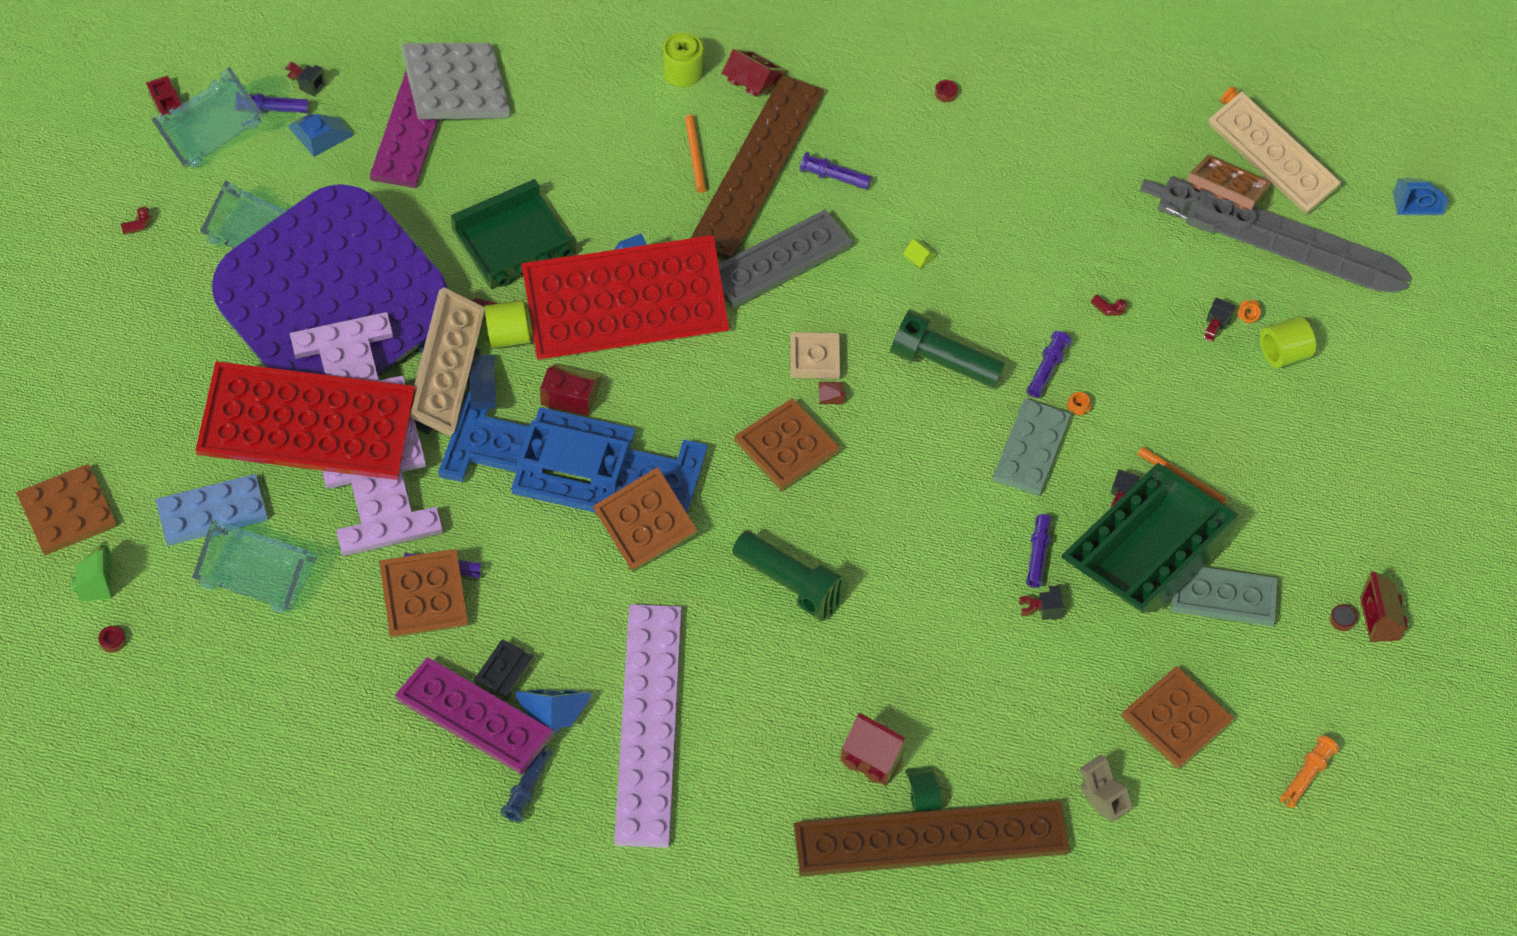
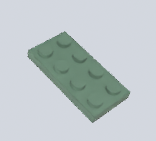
[992,398,1071,496]
[1170,567,1277,627]

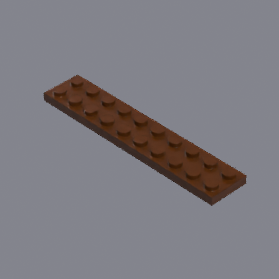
[690,74,824,260]
[793,801,1069,877]

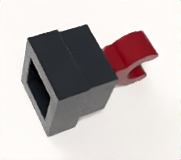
[285,62,326,97]
[1204,297,1236,342]
[1110,469,1140,508]
[1019,585,1064,620]

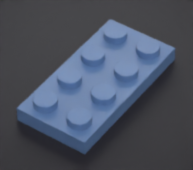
[156,474,268,546]

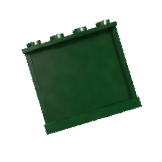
[450,179,576,290]

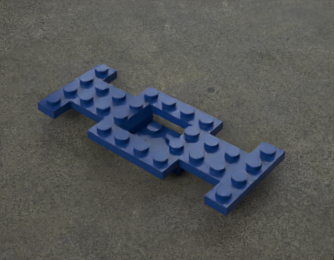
[438,391,708,515]

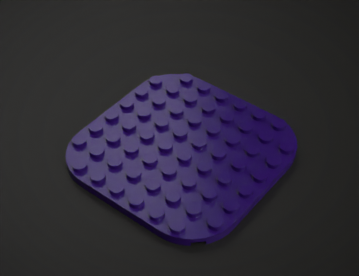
[212,184,448,377]

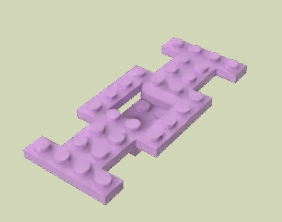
[290,312,443,556]

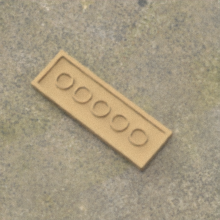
[1208,92,1341,215]
[410,287,485,436]

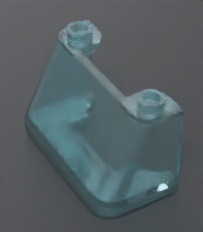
[151,67,263,169]
[200,180,287,248]
[192,519,318,614]

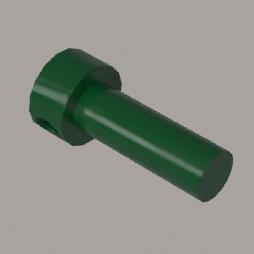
[890,308,1006,389]
[732,530,849,621]

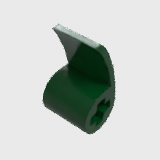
[905,766,942,812]

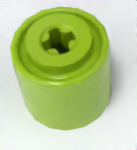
[662,32,704,87]
[485,300,533,349]
[1259,316,1316,369]

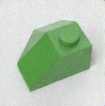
[71,541,112,601]

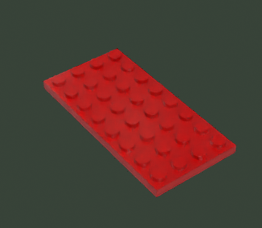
[521,235,729,361]
[195,361,415,480]

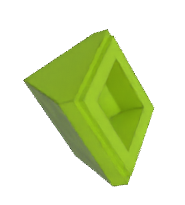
[903,238,937,269]

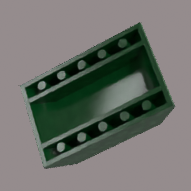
[1061,463,1239,613]

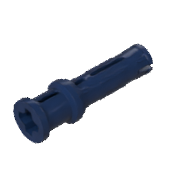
[500,746,552,823]

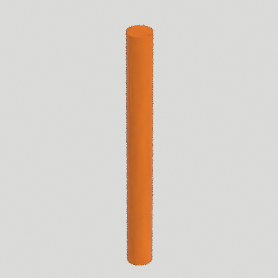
[685,115,706,193]
[1137,447,1227,505]

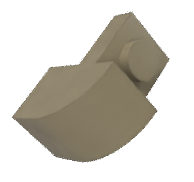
[1080,754,1133,822]

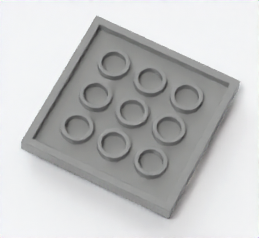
[401,43,510,119]

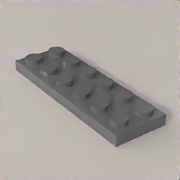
[718,209,852,309]

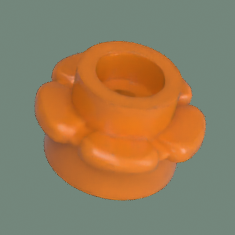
[1237,300,1261,323]
[1067,392,1091,415]

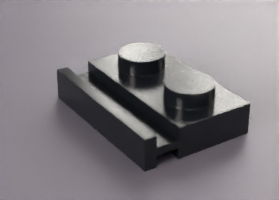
[474,639,535,700]

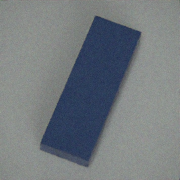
[469,355,496,409]

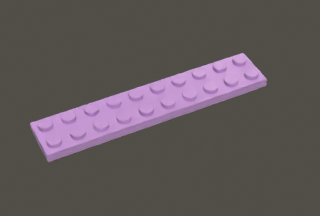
[614,604,681,848]

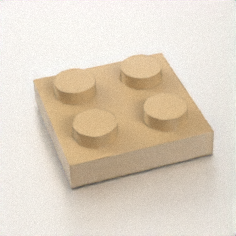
[790,332,840,379]

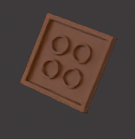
[1187,154,1272,209]
[734,398,840,491]
[16,463,117,556]
[592,467,698,572]
[379,549,468,638]
[1121,666,1234,770]

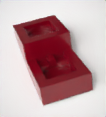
[146,75,184,119]

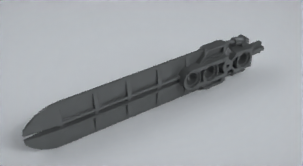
[1140,176,1411,292]

